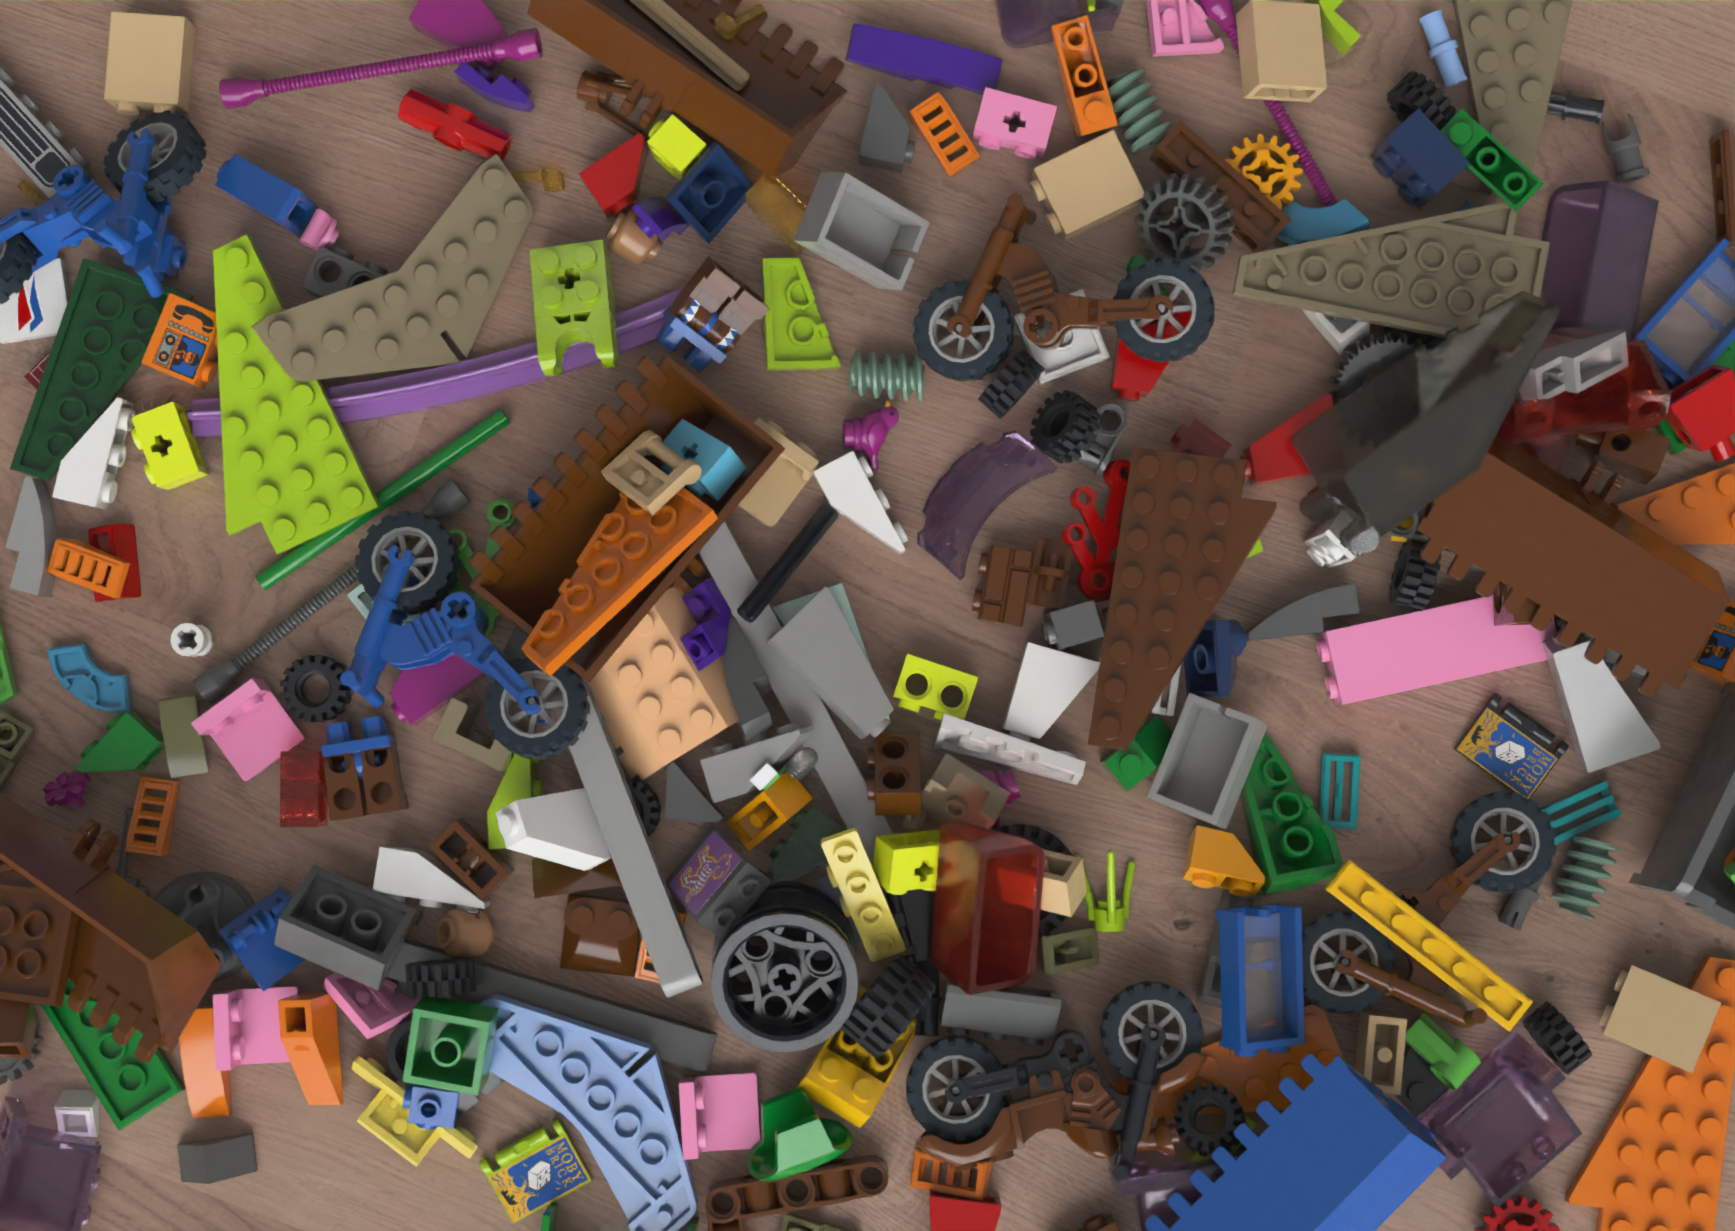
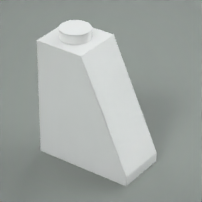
[1002,642,1100,742]
[496,788,611,871]

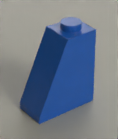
[215,154,319,238]

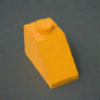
[725,770,813,851]

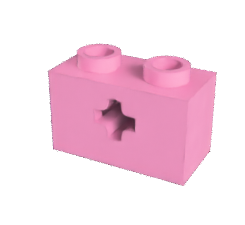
[972,87,1057,159]

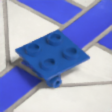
[218,887,307,992]

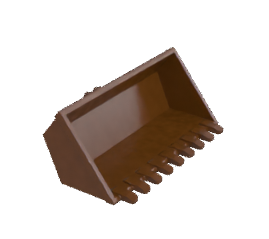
[527,0,847,177]
[469,355,785,683]
[1416,417,1730,698]
[0,793,222,1062]

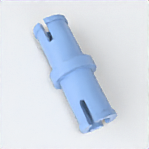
[1419,10,1468,89]

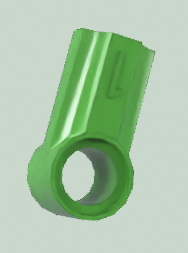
[1405,1013,1481,1091]

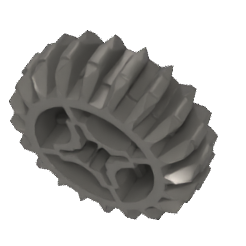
[1134,172,1236,272]

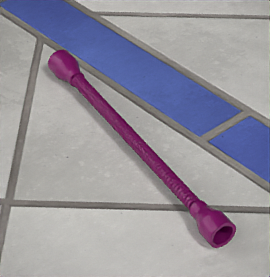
[1198,0,1338,207]
[219,28,543,109]

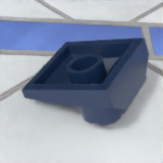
[665,142,757,243]
[1184,619,1247,697]

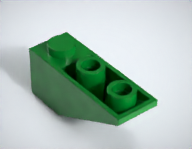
[1440,108,1544,212]

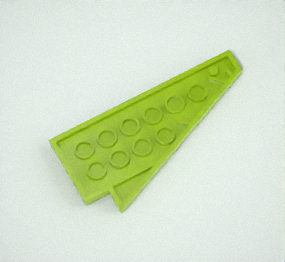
[213,234,381,554]

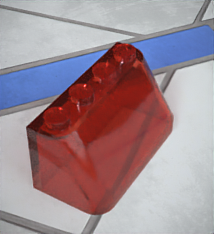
[930,821,1045,995]

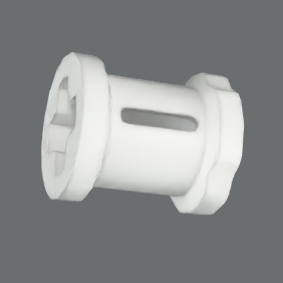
[170,623,214,657]

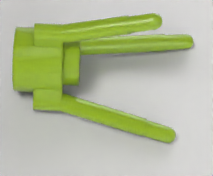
[1074,850,1135,932]

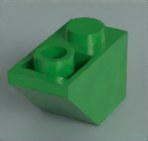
[75,712,165,773]

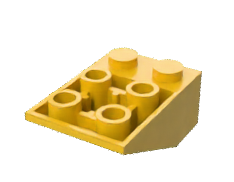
[796,984,916,1128]

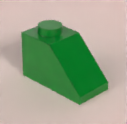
[1100,715,1173,791]

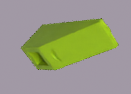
[487,753,543,849]

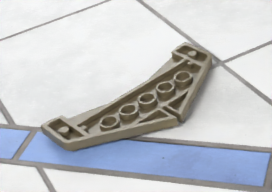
[251,154,533,381]

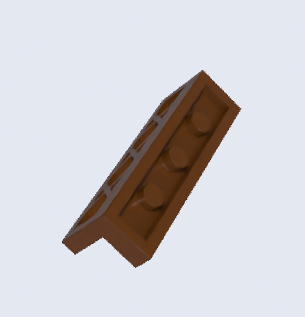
[1149,120,1291,253]

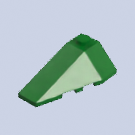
[1241,736,1343,896]

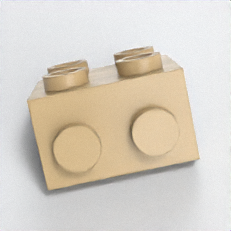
[739,417,819,527]

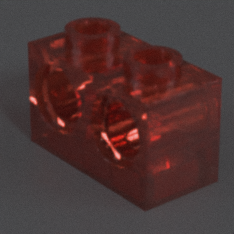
[280,751,328,827]

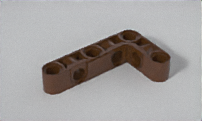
[705,1155,888,1231]

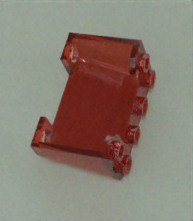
[1488,339,1671,438]

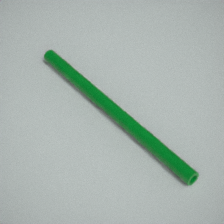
[255,408,511,590]

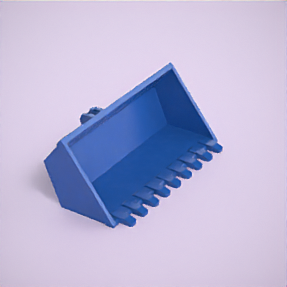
[1145,1054,1447,1231]

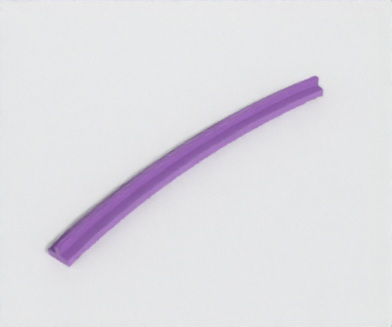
[188,288,683,438]

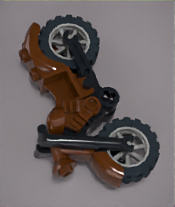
[906,981,1208,1181]

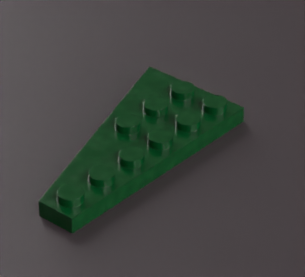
[10,258,194,482]

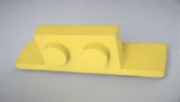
[821,828,906,962]
[351,1056,478,1167]

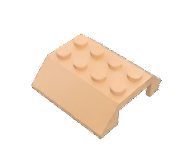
[589,587,737,780]

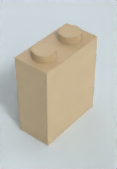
[1236,0,1327,102]
[104,12,196,116]
[1029,130,1145,242]
[1599,965,1721,1073]

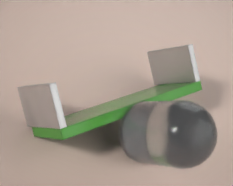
[749,747,818,791]

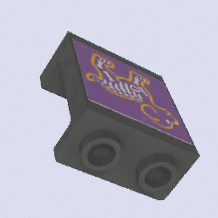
[666,825,771,939]

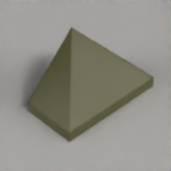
[1041,927,1099,975]

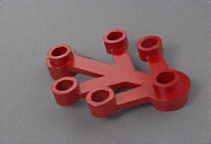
[1061,459,1131,599]

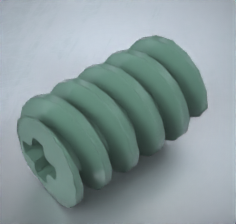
[1106,68,1171,154]
[848,350,925,402]
[1551,836,1621,920]

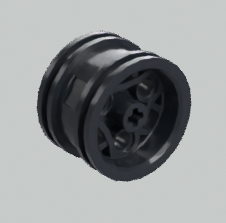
[711,881,859,1053]

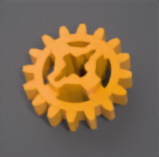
[1225,134,1303,210]

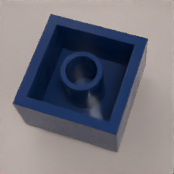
[1370,108,1470,210]

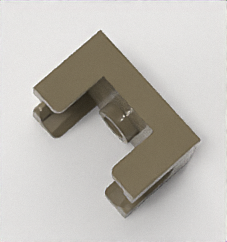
[432,697,529,771]
[900,753,1010,865]

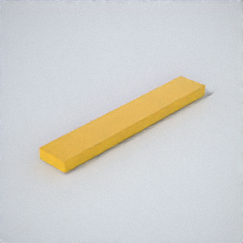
[1324,858,1533,1032]

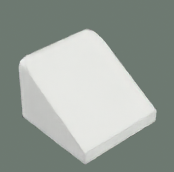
[54,1089,100,1137]

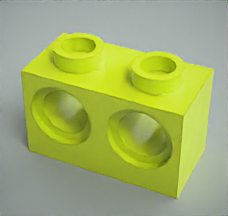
[647,114,707,181]
[893,654,978,721]

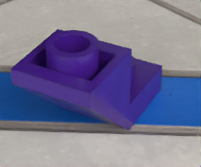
[680,578,731,671]

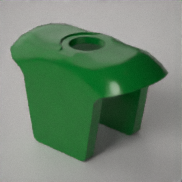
[746,1088,852,1181]

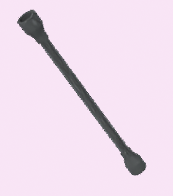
[193,479,470,703]

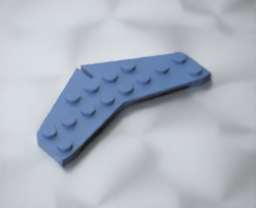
[479,994,698,1231]

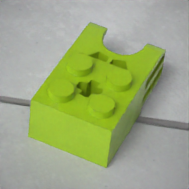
[529,239,619,377]

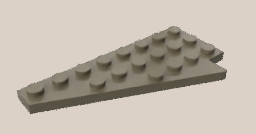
[1453,0,1573,196]
[1232,202,1550,354]

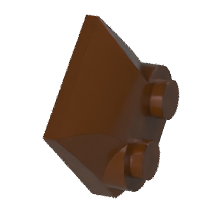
[560,893,640,977]

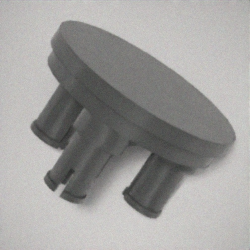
[154,871,255,983]

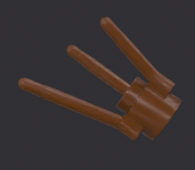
[577,70,650,143]

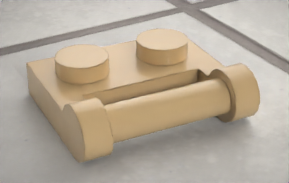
[601,430,702,516]

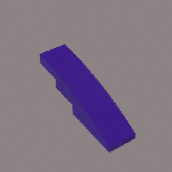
[845,23,1002,95]

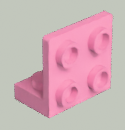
[191,678,305,781]
[213,986,300,1071]
[679,1072,761,1160]

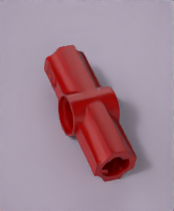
[397,89,513,161]

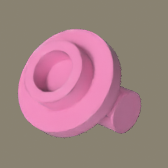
[299,209,340,251]

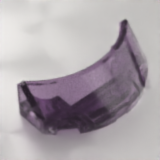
[917,431,1057,581]

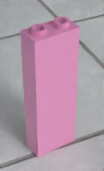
[1316,595,1557,705]

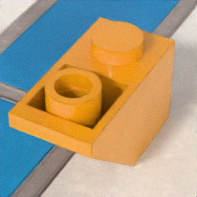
[1182,825,1265,897]

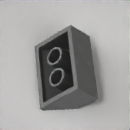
[274,865,417,991]
[940,976,1062,1045]

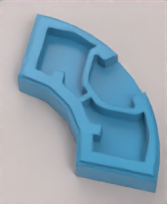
[1276,199,1371,245]
[47,644,133,713]

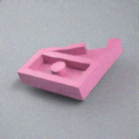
[1146,0,1224,57]
[323,973,422,1040]

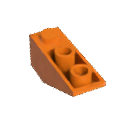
[1051,15,1118,137]
[278,992,344,1105]

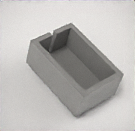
[793,172,930,290]
[1147,693,1268,830]

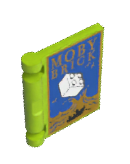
[479,1118,593,1224]

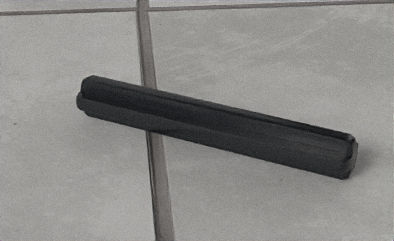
[737,503,839,623]

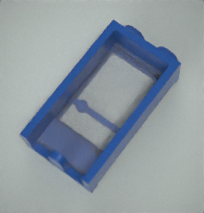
[1627,238,1735,390]
[1216,904,1305,1057]

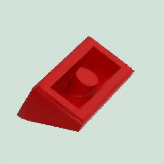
[88,524,141,602]

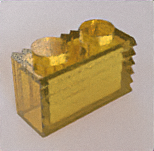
[745,173,806,254]

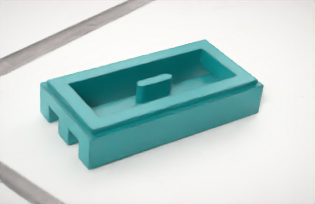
[1318,753,1361,830]
[1540,781,1621,845]

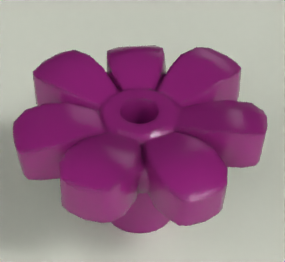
[43,771,91,810]

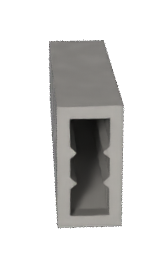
[767,586,894,740]
[1542,631,1661,773]

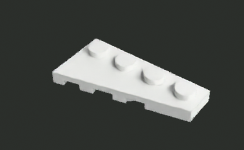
[933,713,1086,785]

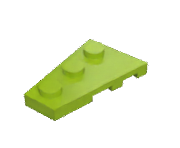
[761,258,841,371]

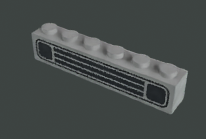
[0,66,95,199]

